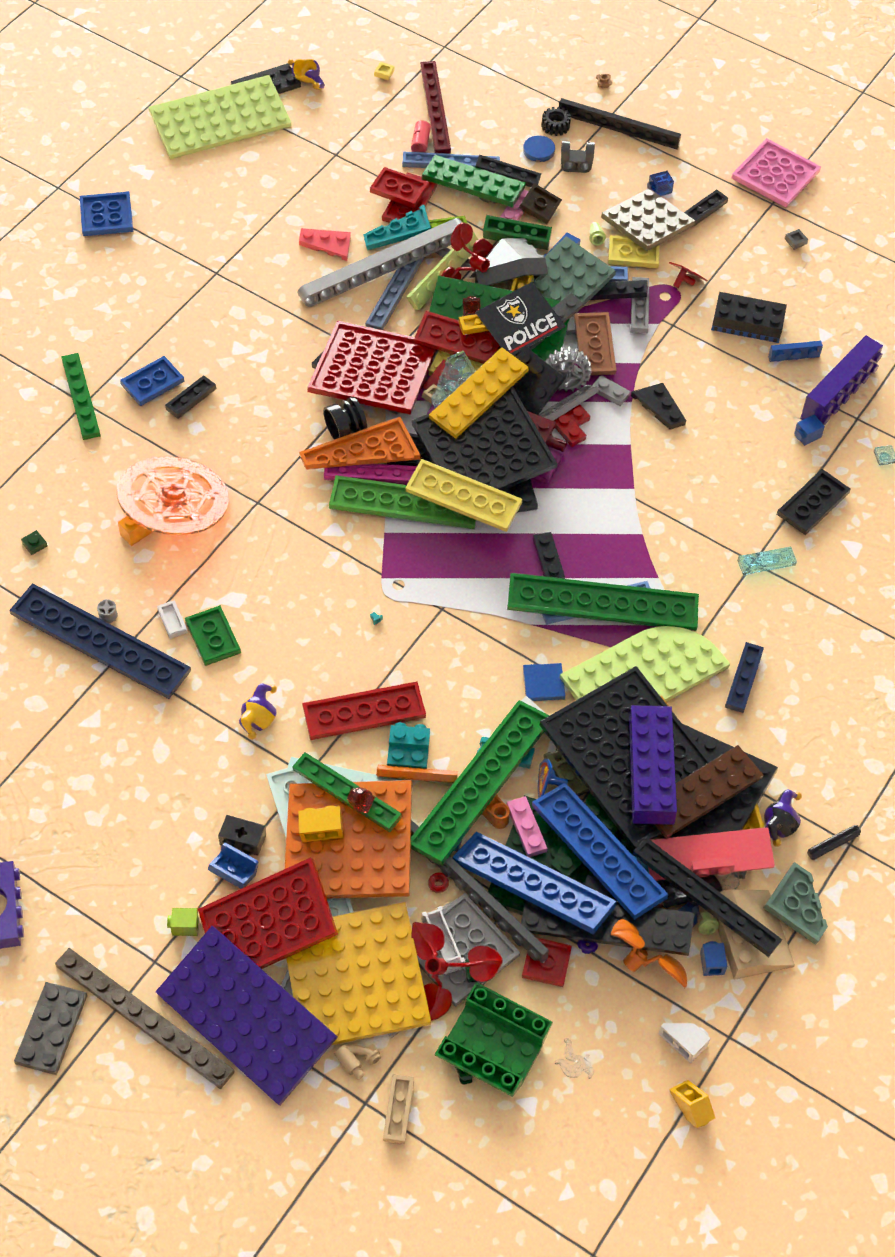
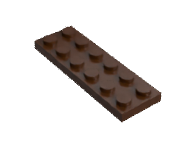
[654,745,763,839]

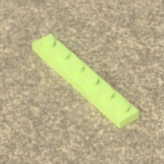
[406,232,479,310]

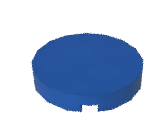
[523,135,555,162]

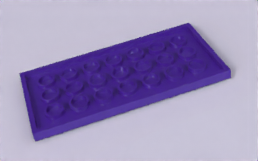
[155,926,338,1106]

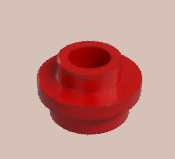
[428,872,449,893]

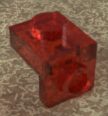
[463,296,481,316]

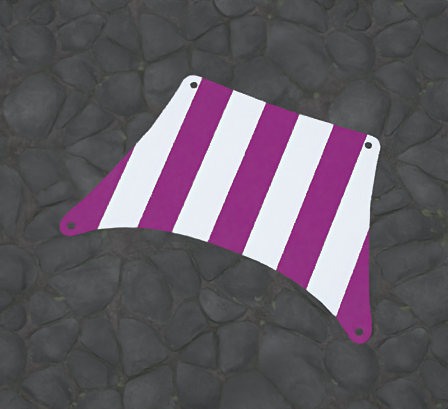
[381,284,693,647]

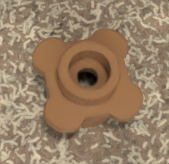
[596,74,613,88]

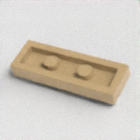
[383,1074,414,1144]

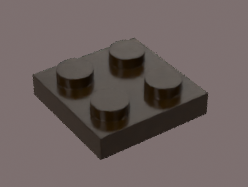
[519,183,562,224]

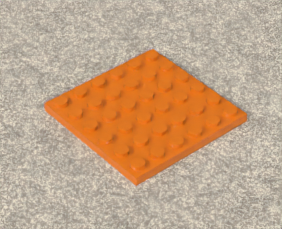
[285,780,412,899]

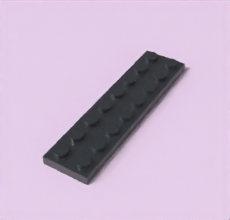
[521,900,695,956]

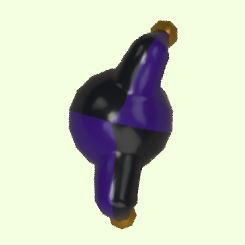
[764,789,802,847]

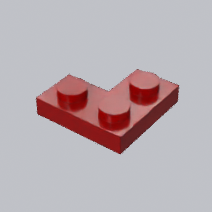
[554,405,591,447]

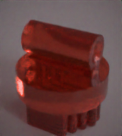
[347,787,375,814]

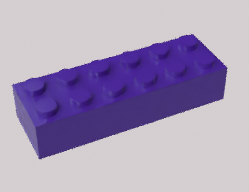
[800,335,883,425]
[629,705,677,824]

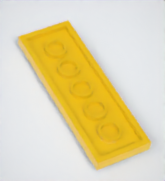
[429,348,529,439]

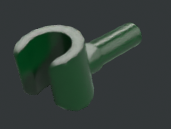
[454,1066,472,1085]

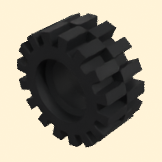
[541,107,571,136]

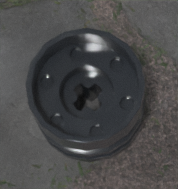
[323,397,367,440]

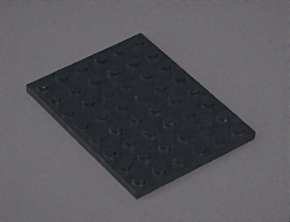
[539,666,711,850]

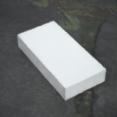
[157,600,188,639]

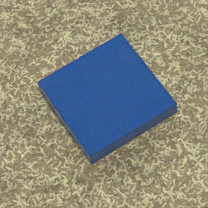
[523,663,565,701]

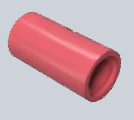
[411,120,431,153]

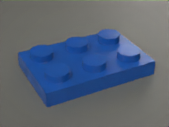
[120,356,185,406]

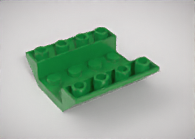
[435,982,553,1097]

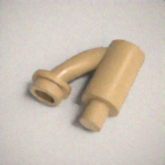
[334,1045,381,1080]

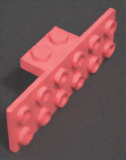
[648,827,775,881]

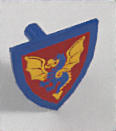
[538,758,568,798]

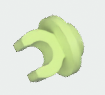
[698,912,719,935]

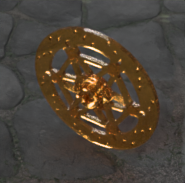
[117,457,229,535]

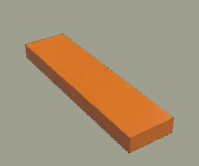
[376,765,458,783]

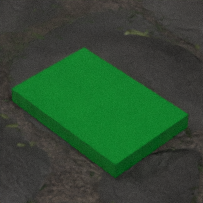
[185,605,241,666]

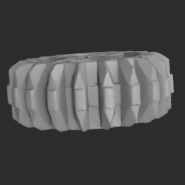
[545,347,592,392]

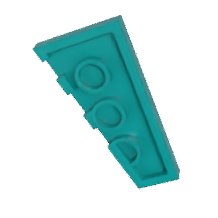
[363,205,431,251]

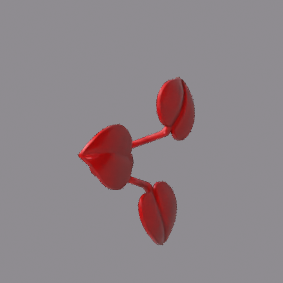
[441,222,493,280]
[411,922,503,1021]

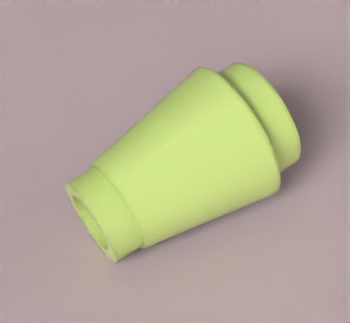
[589,222,606,246]

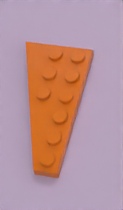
[299,417,421,470]

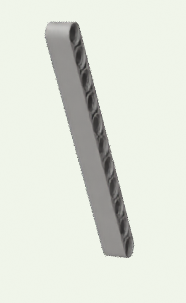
[297,218,462,307]

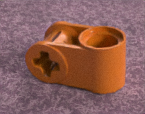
[482,794,510,829]

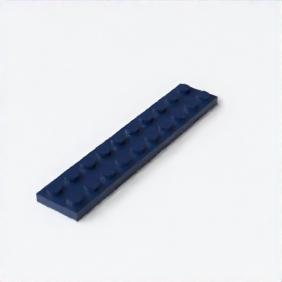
[9,583,191,699]

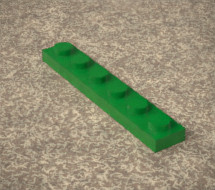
[61,353,101,440]
[292,752,402,832]

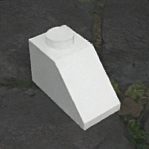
[658,1023,711,1064]

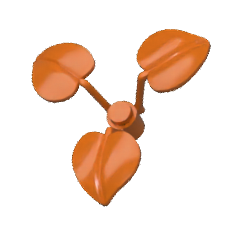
[611,919,687,989]

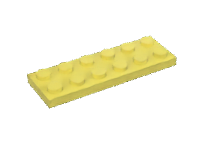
[405,459,522,532]

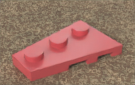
[299,228,351,261]

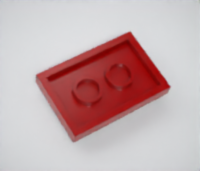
[370,167,429,208]

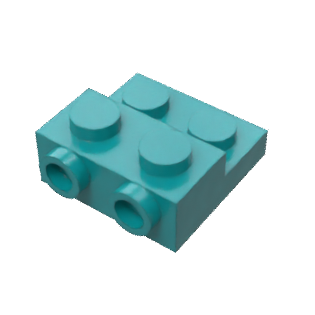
[387,722,430,769]

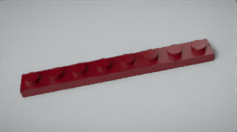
[420,61,451,154]

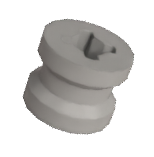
[97,599,118,623]

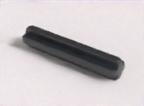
[807,825,861,860]

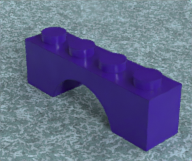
[0,861,24,949]

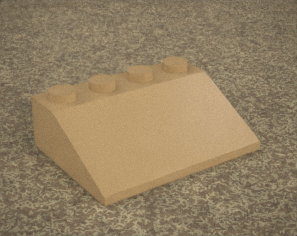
[713,889,795,980]

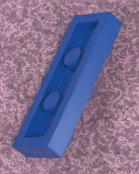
[768,340,823,362]

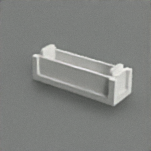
[421,906,465,975]

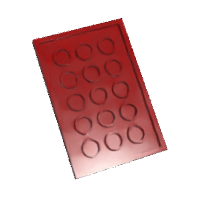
[198,857,338,969]

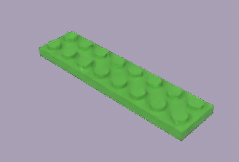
[329,475,476,529]

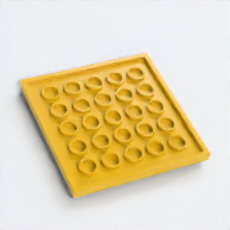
[286,902,431,1045]

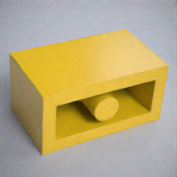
[298,806,344,842]

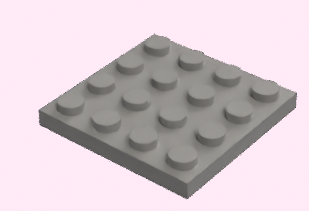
[417,893,520,1007]

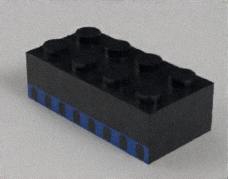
[711,291,787,343]

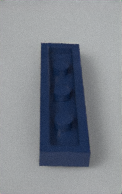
[725,642,764,713]

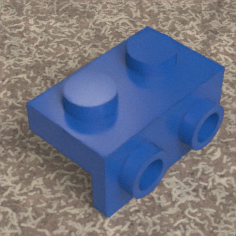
[208,843,259,889]

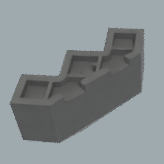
[469,238,548,286]

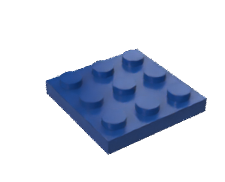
[79,191,133,236]

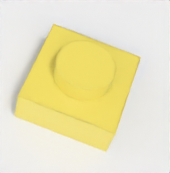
[374,62,395,81]

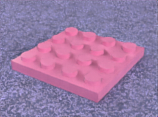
[731,138,821,207]

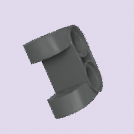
[561,141,595,173]

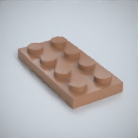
[574,312,616,375]

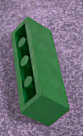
[483,215,552,250]

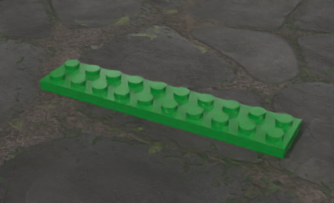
[507,573,699,631]
[411,700,550,866]

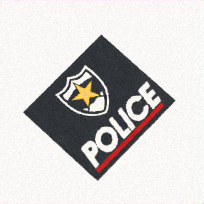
[475,282,566,355]

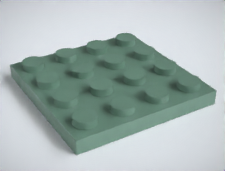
[534,236,616,317]

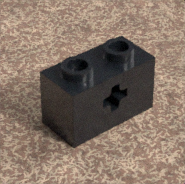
[218,815,266,856]

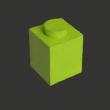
[167,908,199,936]

